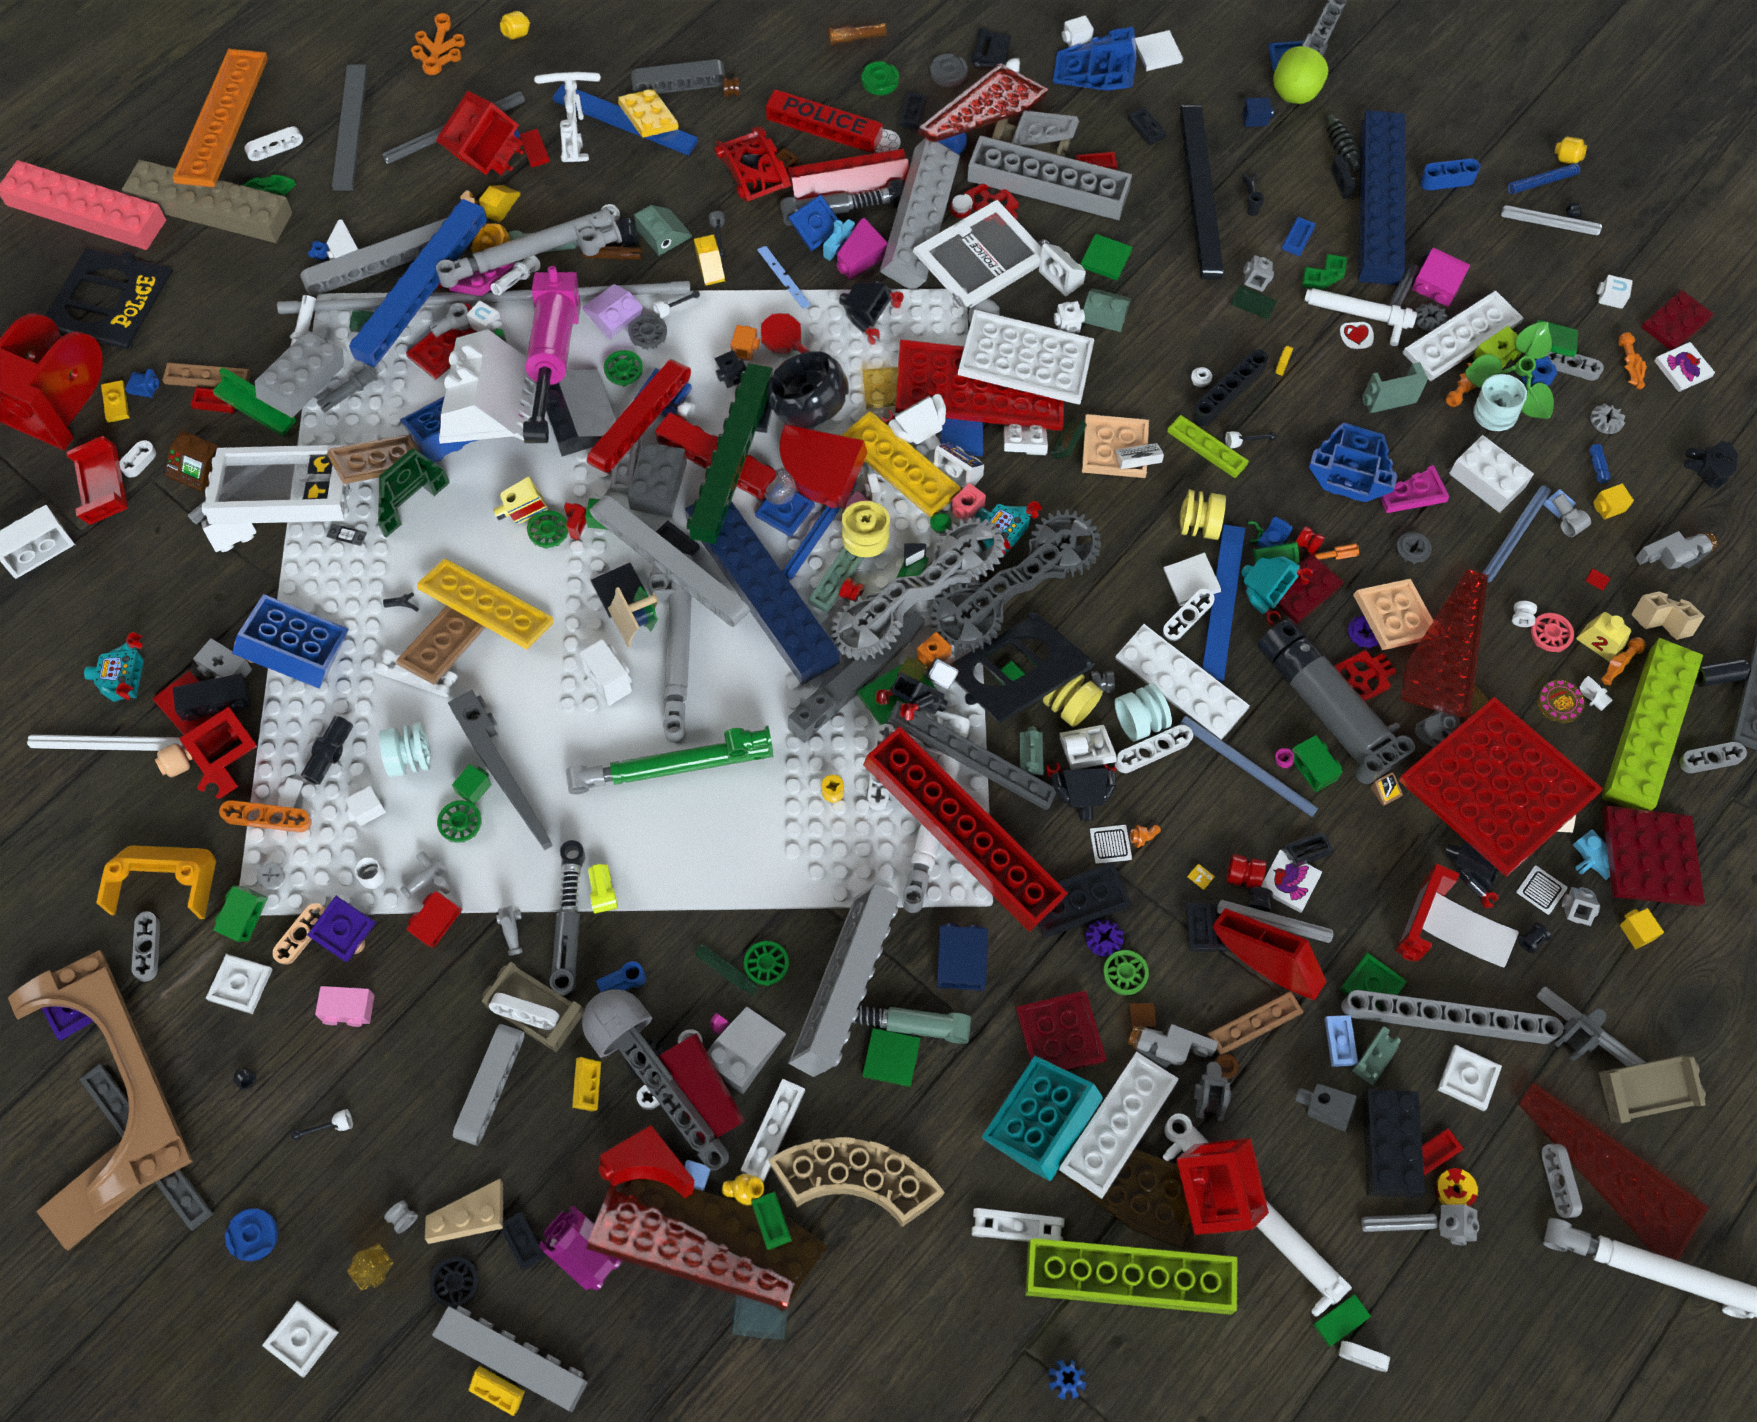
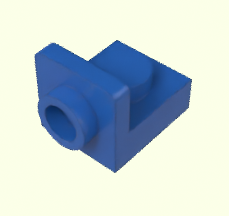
[126,369,159,398]
[1257,517,1293,548]

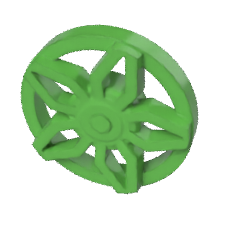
[1103,950,1149,995]

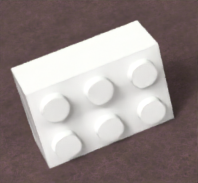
[1449,435,1534,513]
[0,505,75,579]

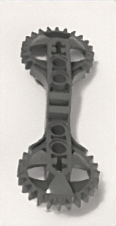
[930,509,1101,653]

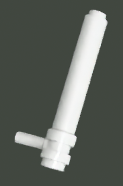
[1304,288,1417,346]

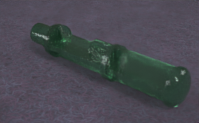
[695,944,759,995]

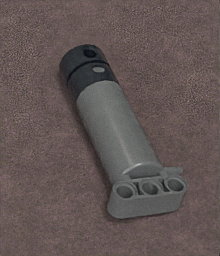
[1257,618,1415,784]

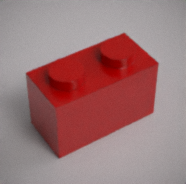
[406,890,463,948]

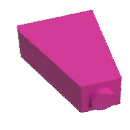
[837,218,888,280]

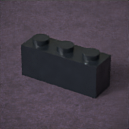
[173,673,251,721]

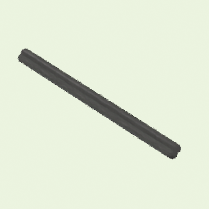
[382,91,525,164]

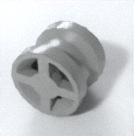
[384,1200,418,1233]

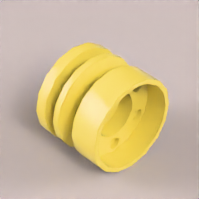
[1180,490,1226,540]
[1043,674,1103,727]

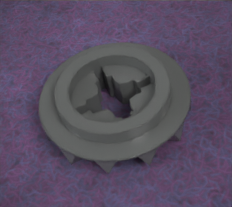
[1415,302,1448,332]
[1396,532,1432,565]

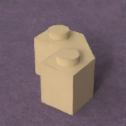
[1631,592,1705,640]

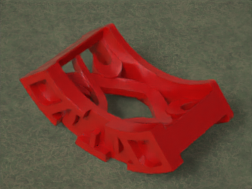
[714,126,791,202]

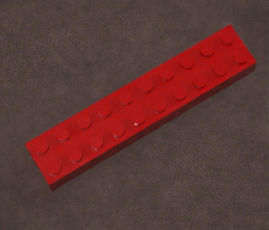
[863,726,1068,932]

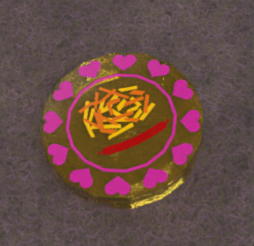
[1537,680,1584,723]

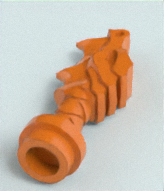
[1618,333,1647,389]
[1446,363,1477,407]
[1601,637,1646,685]

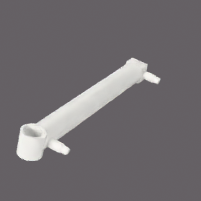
[1162,1113,1352,1316]

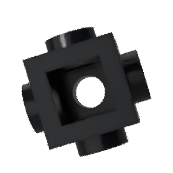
[714,350,746,389]

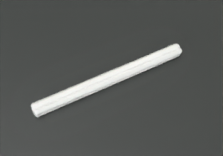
[27,735,185,751]

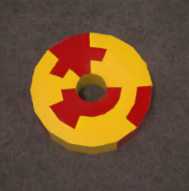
[1435,1168,1478,1206]

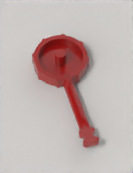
[761,313,810,354]

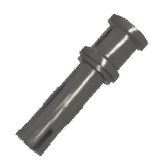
[316,364,378,413]

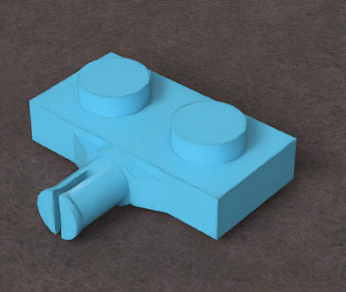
[823,219,855,261]
[1573,829,1610,880]

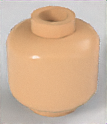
[155,743,193,777]

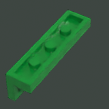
[213,367,296,437]

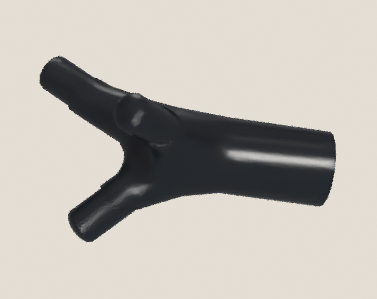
[383,592,419,612]

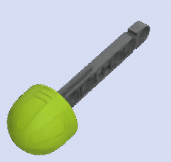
[1273,0,1346,104]

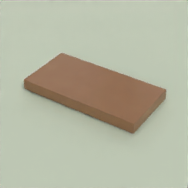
[327,434,421,484]
[396,605,486,685]
[36,1141,140,1250]

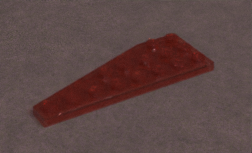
[918,64,1048,143]
[1400,569,1488,719]

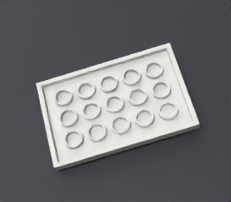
[958,310,1094,405]

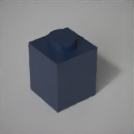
[1243,97,1274,127]

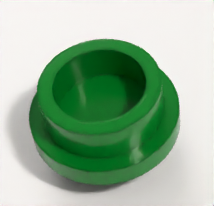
[930,512,952,534]

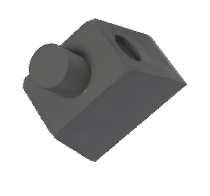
[1295,1084,1357,1132]

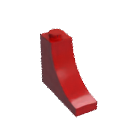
[598,1125,695,1199]

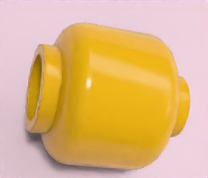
[500,11,530,39]
[1555,137,1587,164]

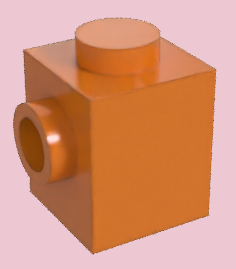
[730,325,760,361]
[916,632,952,670]

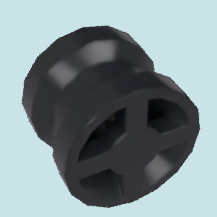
[1247,887,1273,912]

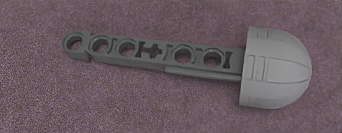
[582,989,729,1170]

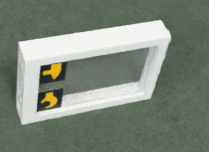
[202,445,349,524]

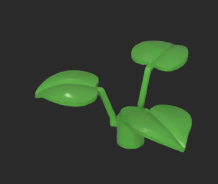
[1465,322,1554,419]

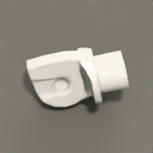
[1580,676,1613,711]

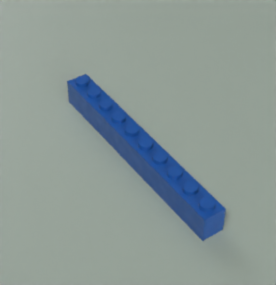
[349,199,487,368]

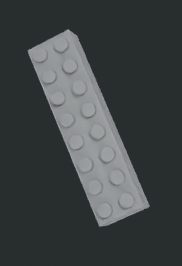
[880,136,960,289]
[967,136,1132,220]
[789,883,900,1077]

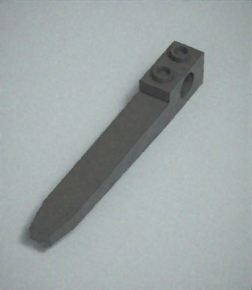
[788,611,925,743]
[448,690,553,850]

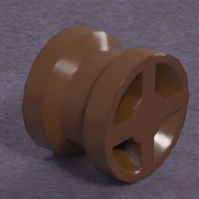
[723,77,740,97]

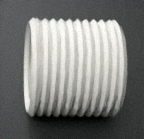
[354,857,385,889]

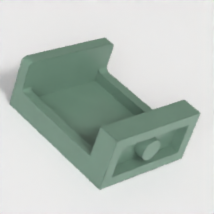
[1362,362,1428,413]

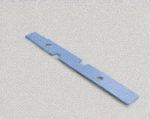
[758,246,811,309]

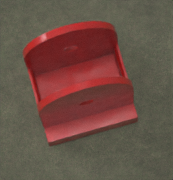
[0,313,103,451]

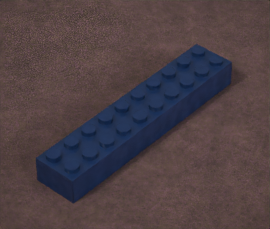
[1358,110,1405,286]
[685,501,840,685]

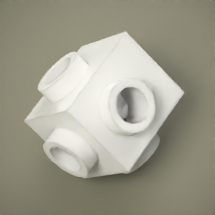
[1054,301,1085,334]

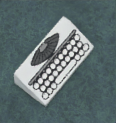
[1116,443,1164,469]

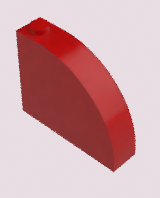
[779,424,868,509]
[1213,908,1327,1001]

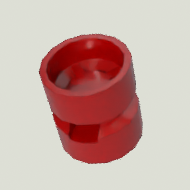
[1226,854,1266,888]

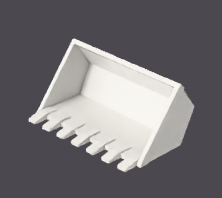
[439,329,535,443]

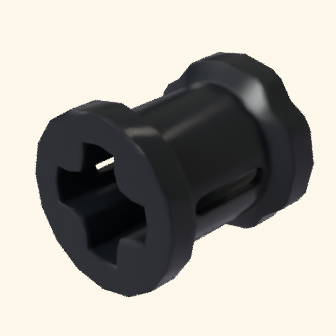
[1518,922,1551,954]

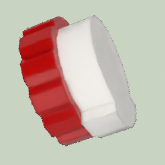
[950,194,973,218]

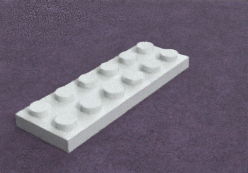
[1403,291,1524,381]
[1115,624,1250,740]
[1059,1052,1179,1198]

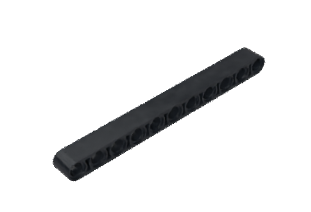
[1180,104,1223,280]

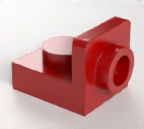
[564,502,587,540]

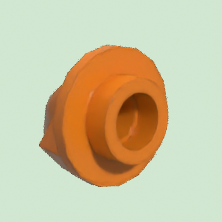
[1130,825,1161,848]

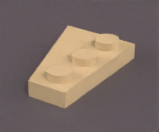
[425,1179,503,1244]

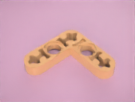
[273,903,365,964]

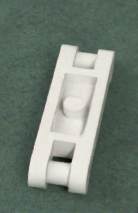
[374,650,458,697]
[972,1208,1064,1242]

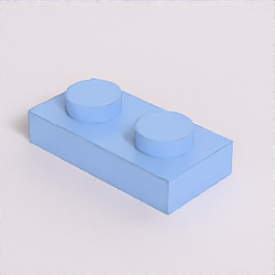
[1324,1015,1358,1067]

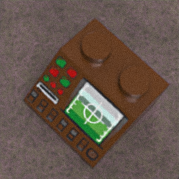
[165,430,219,492]

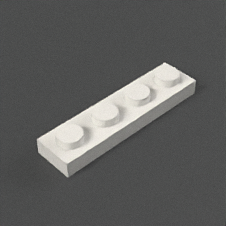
[741,1079,805,1182]

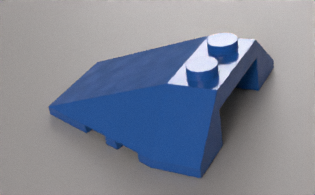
[1053,27,1137,90]
[1309,422,1397,502]

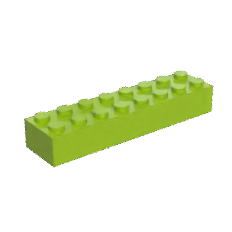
[1601,638,1703,811]
[1025,1238,1237,1314]

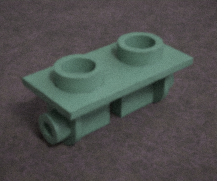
[1020,727,1043,775]

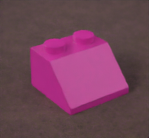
[1412,248,1470,307]

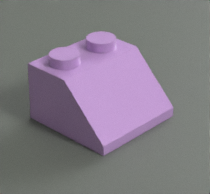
[582,284,643,340]

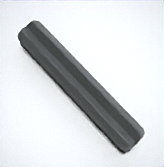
[1389,263,1419,306]

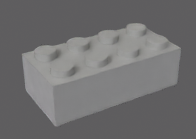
[255,330,344,418]

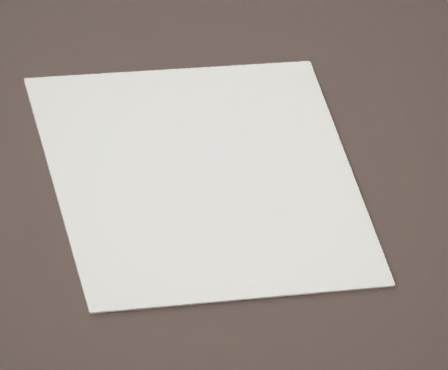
[239,289,993,915]

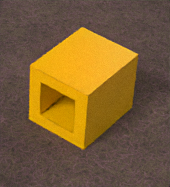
[1593,483,1634,520]
[1619,908,1664,949]

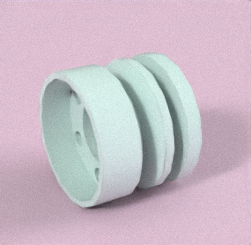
[1473,374,1527,431]
[1115,683,1172,742]
[379,723,431,777]

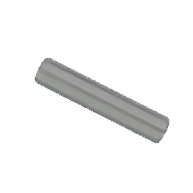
[1361,1214,1438,1232]

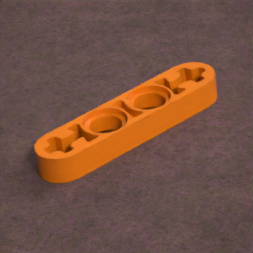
[219,800,312,832]

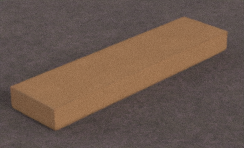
[162,363,251,388]
[1207,991,1303,1056]

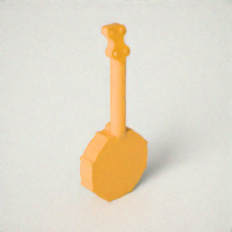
[461,190,511,254]

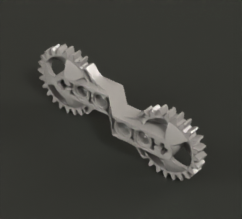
[831,518,1005,661]

